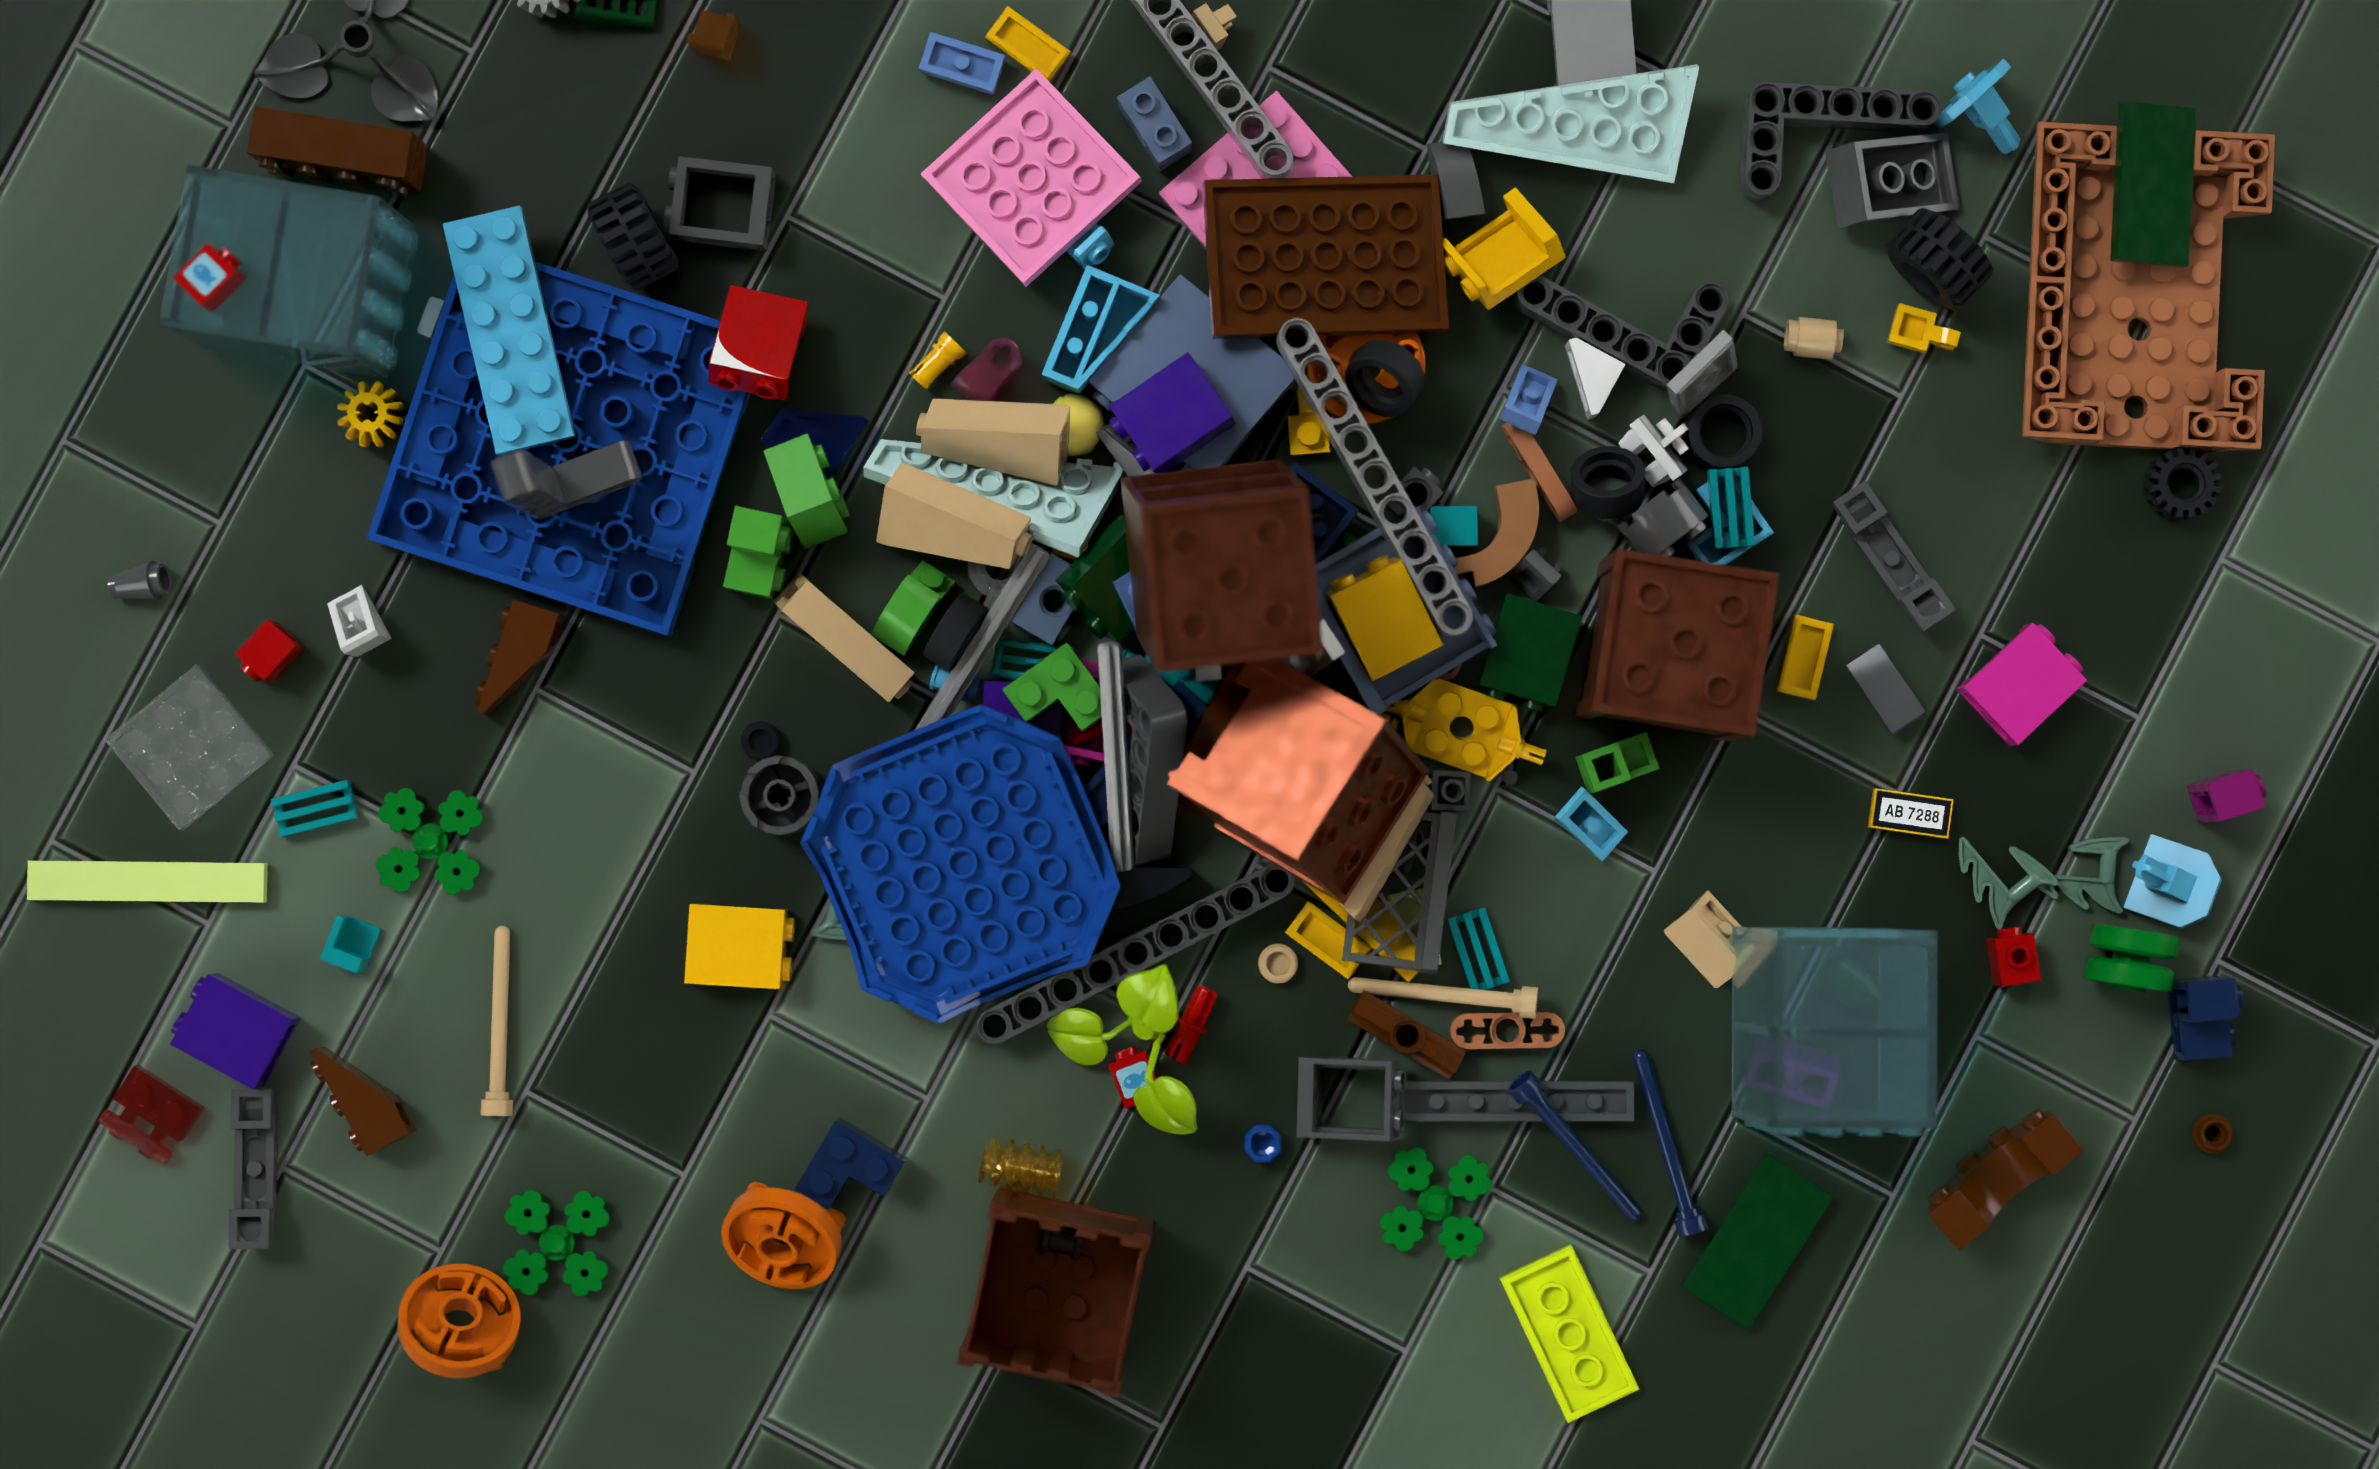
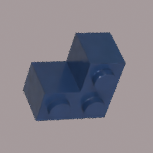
[1290,462,1359,564]
[2167,976,2244,1061]
[795,1117,907,1210]

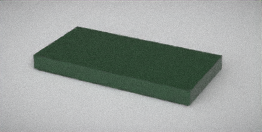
[2110,101,2197,268]
[1680,1153,1834,1330]

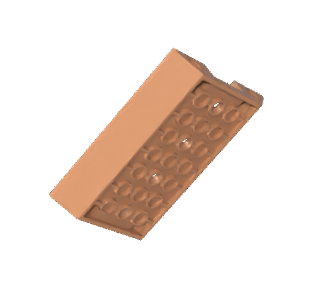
[2022,122,2275,452]

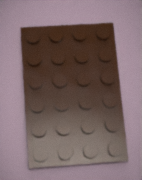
[1202,175,1449,339]

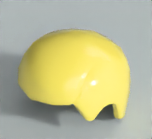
[1053,393,1105,458]

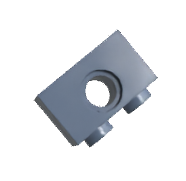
[1117,77,1192,172]
[1010,553,1073,645]

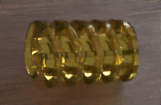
[978,1135,1064,1199]

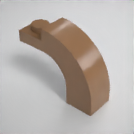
[1453,478,1539,589]

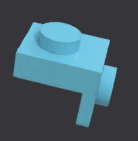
[1066,224,1115,269]

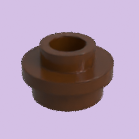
[2192,1114,2233,1154]

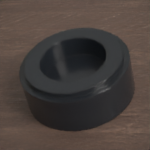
[741,721,782,761]

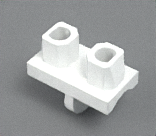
[1619,414,1689,488]

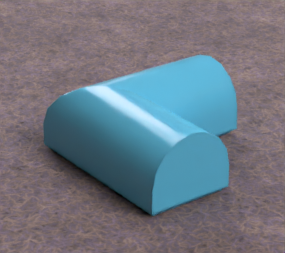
[1685,477,1774,565]

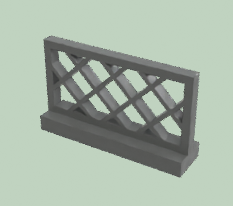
[1342,812,1457,975]

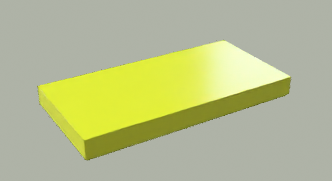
[1499,1244,1639,1423]

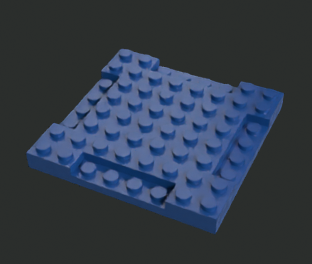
[366,262,751,637]

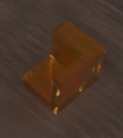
[686,10,741,61]

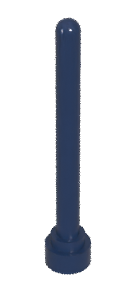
[1633,1049,1709,1237]
[1507,1070,1642,1222]

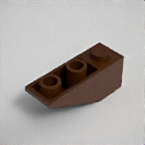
[474,600,565,716]
[310,1047,417,1156]

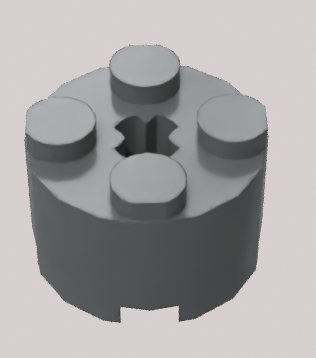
[1616,478,1709,557]
[739,756,822,836]

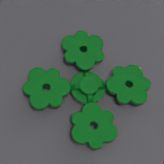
[375,788,483,895]
[1380,1147,1492,1260]
[503,1189,610,1296]

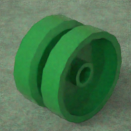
[2083,924,2180,993]

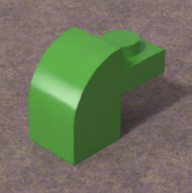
[871,560,955,656]
[1575,732,1660,794]

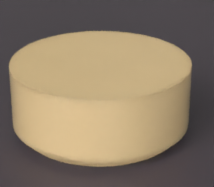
[1258,943,1298,983]

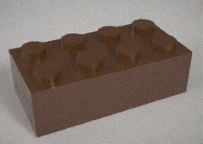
[247,106,428,197]

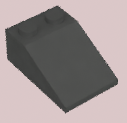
[1825,132,1960,229]

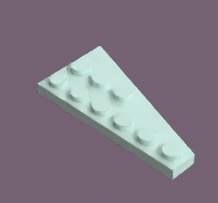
[1442,65,1699,183]
[863,439,1126,558]

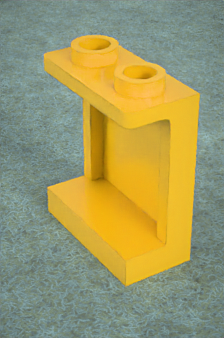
[1443,187,1566,310]
[1324,555,1443,682]
[684,904,795,989]

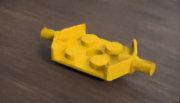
[1386,678,1547,781]

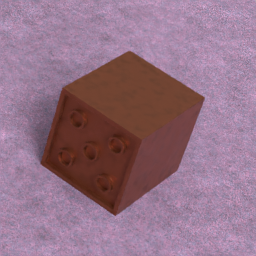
[1120,459,1323,672]

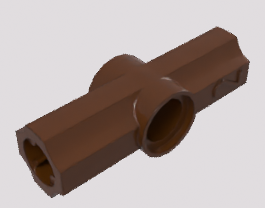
[1346,990,1466,1080]

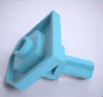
[1934,58,2020,154]
[2123,834,2222,929]

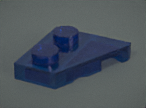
[761,407,869,480]

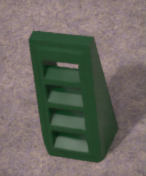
[573,0,657,28]

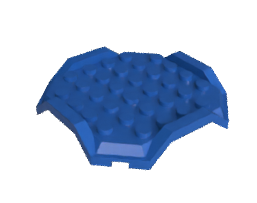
[800,704,1121,1024]

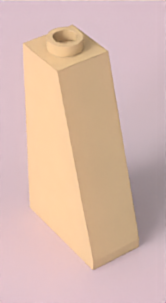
[916,399,1070,486]
[876,462,1033,569]
[773,572,915,702]
[1339,775,1435,923]

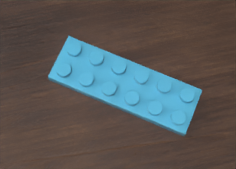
[443,205,576,456]

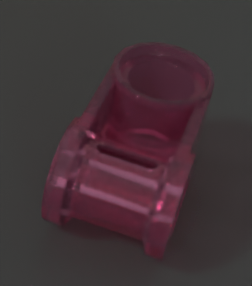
[951,337,1023,401]

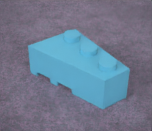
[1041,265,1160,394]

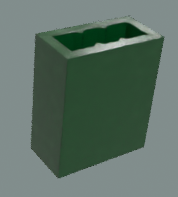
[1055,514,1134,642]
[1477,593,1583,713]

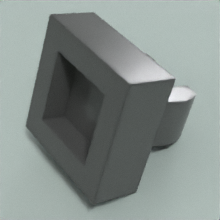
[1508,548,1562,602]

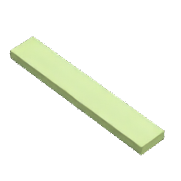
[27,861,268,903]

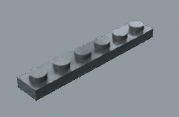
[1399,1081,1634,1121]

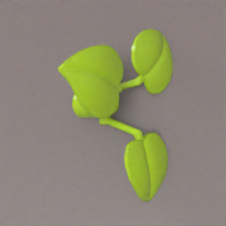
[1046,964,1198,1135]

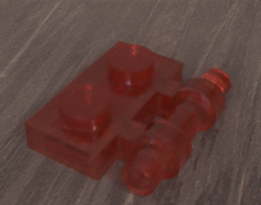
[98,1065,204,1165]

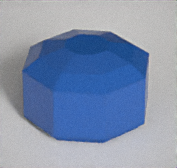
[1244,1124,1281,1162]

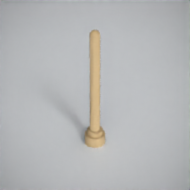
[481,926,513,1116]
[1348,977,1538,1019]

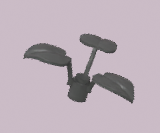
[254,0,438,122]

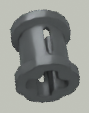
[1038,1226,1083,1260]

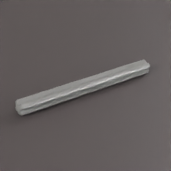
[915,544,1050,730]
[1098,641,1134,871]

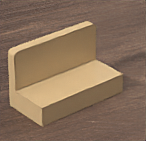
[1664,890,1761,988]

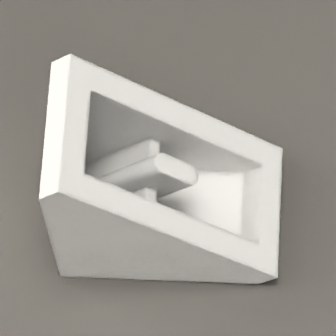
[1565,338,1625,420]
[327,585,392,657]

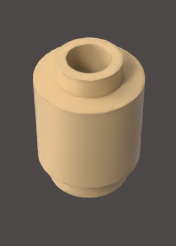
[1784,317,1844,360]

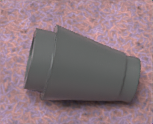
[108,561,172,600]

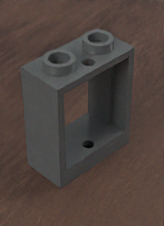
[664,156,777,252]
[1296,1056,1406,1142]

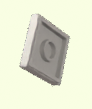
[1666,330,1738,419]

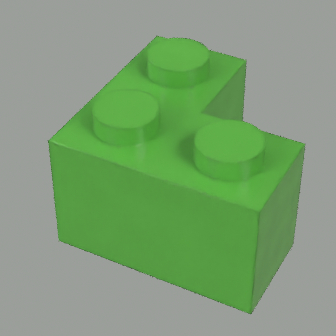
[763,433,850,549]
[723,506,795,600]
[1002,642,1102,732]

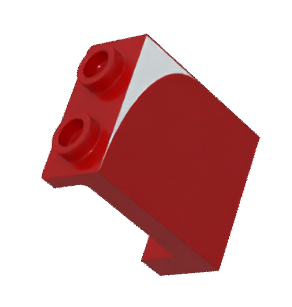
[708,285,808,400]

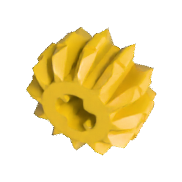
[337,381,405,448]

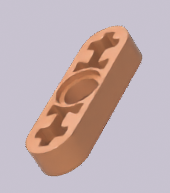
[1501,422,1577,522]
[1449,1012,1565,1049]

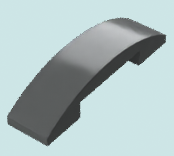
[1832,480,1956,632]
[229,1089,278,1249]

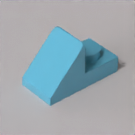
[1555,786,1628,862]

